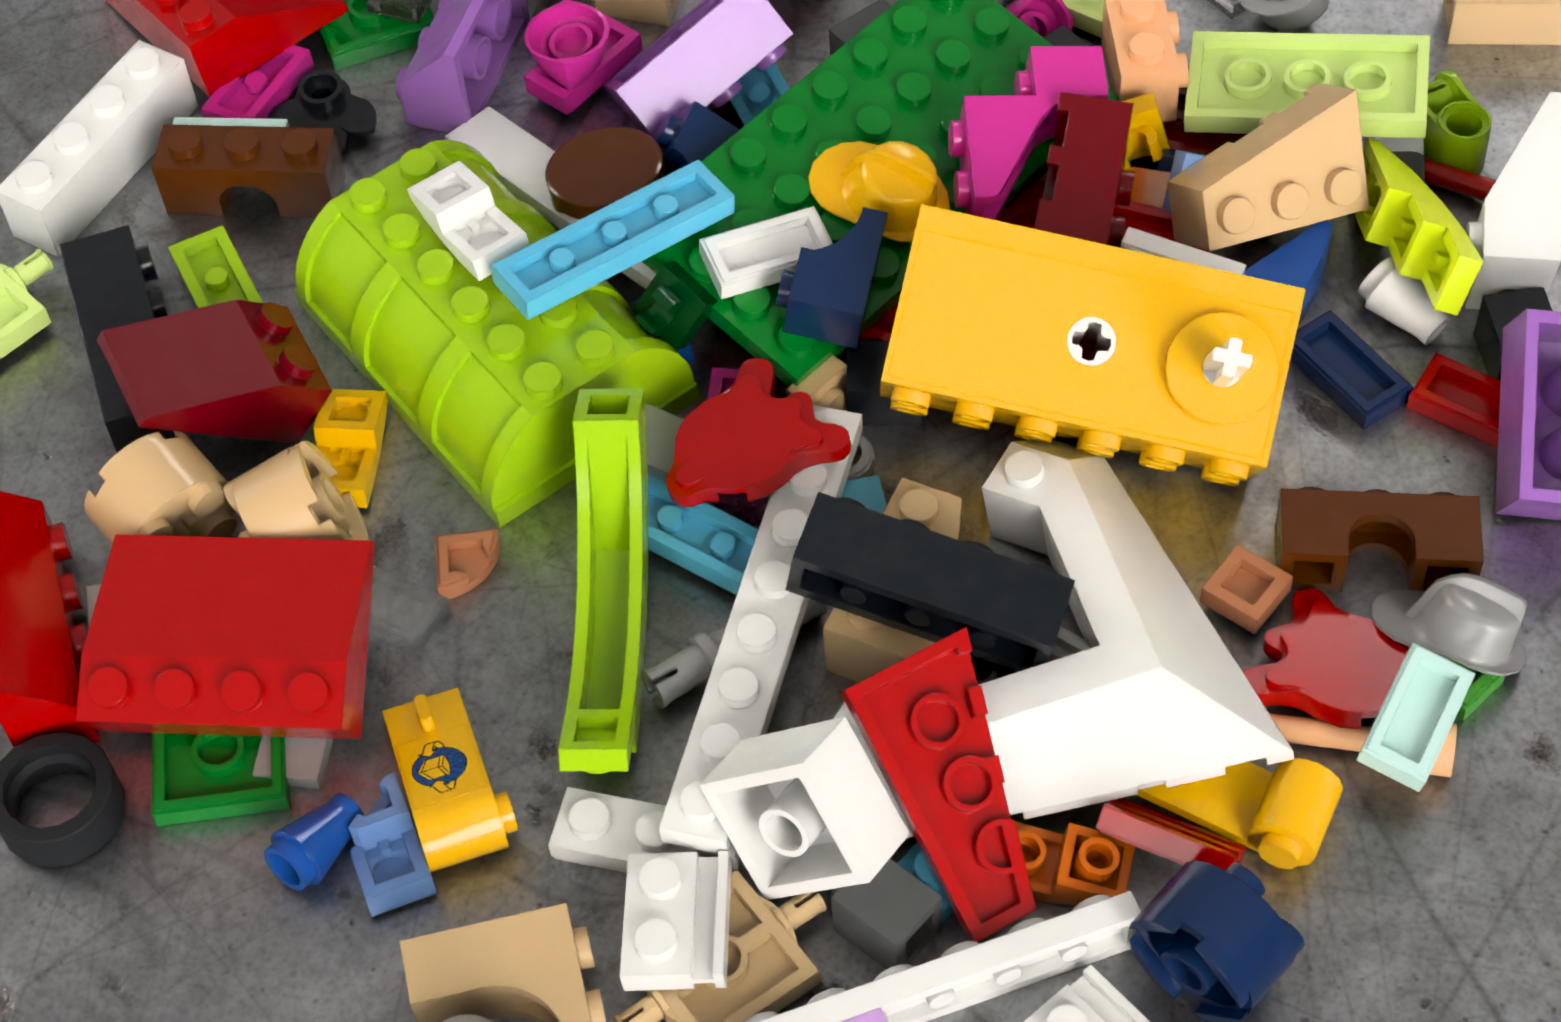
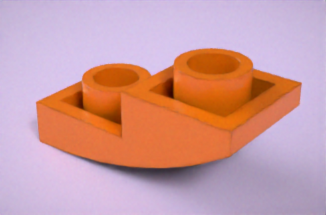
[1015,821,1135,906]

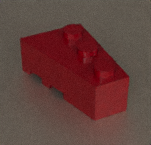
[1034,92,1135,248]

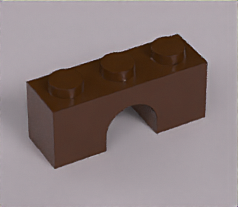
[152,124,346,218]
[1275,487,1484,592]

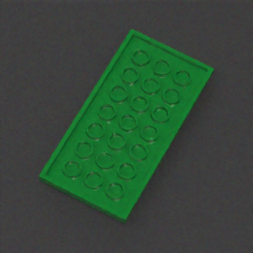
[642,0,1119,386]

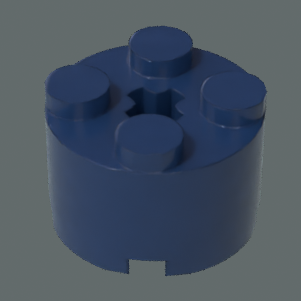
[1129,860,1305,1022]

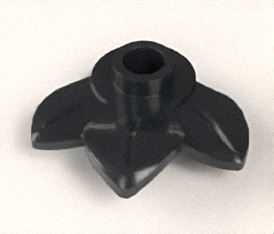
[267,70,377,156]

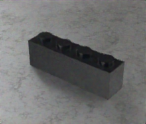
[59,225,191,453]
[785,492,1075,672]

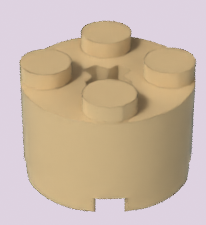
[84,431,237,545]
[223,440,369,540]

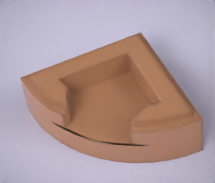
[435,529,501,601]

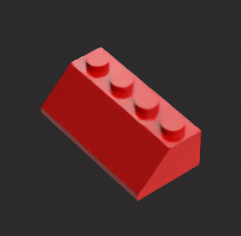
[0,491,100,747]

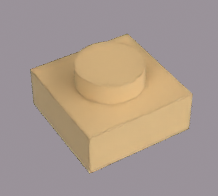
[786,355,847,411]

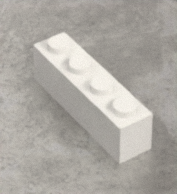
[0,40,199,257]

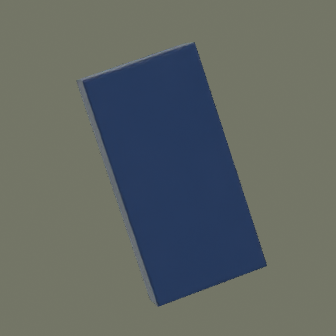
[1291,310,1414,430]

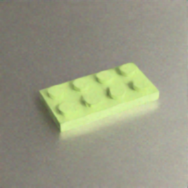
[1184,31,1430,138]

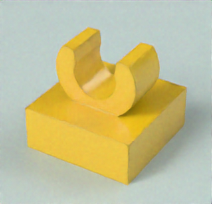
[1122,92,1170,170]

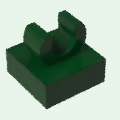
[631,261,718,351]

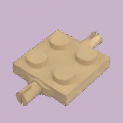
[613,870,827,1022]

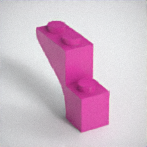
[948,46,1108,220]

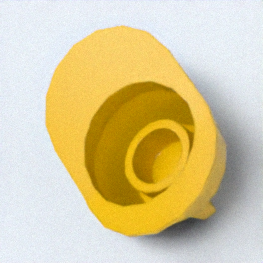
[808,141,950,242]

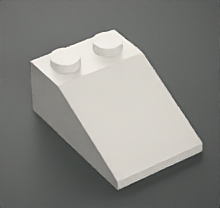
[1465,92,1561,309]

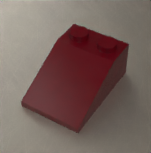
[97,300,332,443]

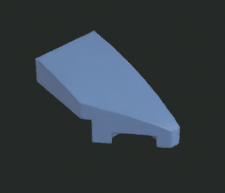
[348,772,437,917]

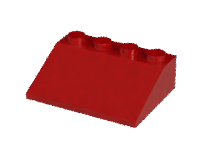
[105,0,349,97]
[75,534,375,739]

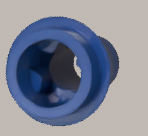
[264,793,364,891]

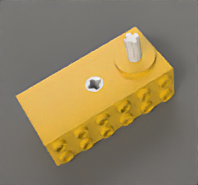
[880,204,1306,486]

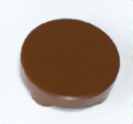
[545,126,667,219]

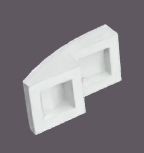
[407,161,530,281]

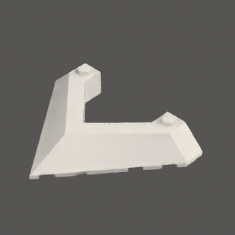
[834,439,1294,838]

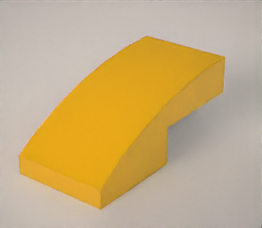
[313,389,388,508]

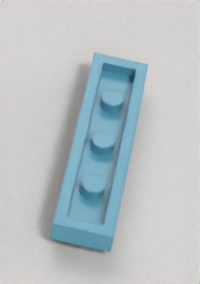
[491,159,735,320]

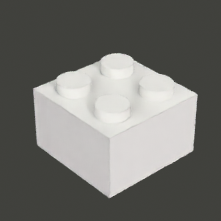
[699,717,910,900]

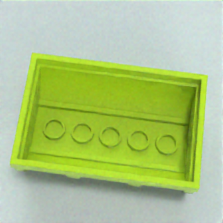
[294,140,700,528]

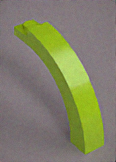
[558,388,648,774]

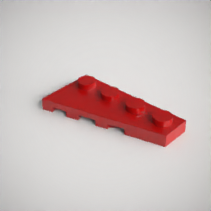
[840,627,1037,942]

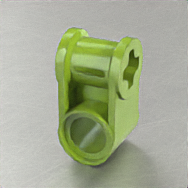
[1423,70,1492,174]

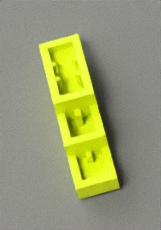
[1354,137,1483,316]

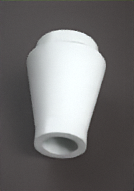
[1358,257,1451,346]

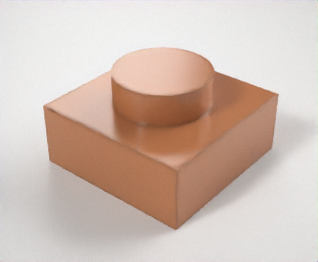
[1200,544,1293,634]

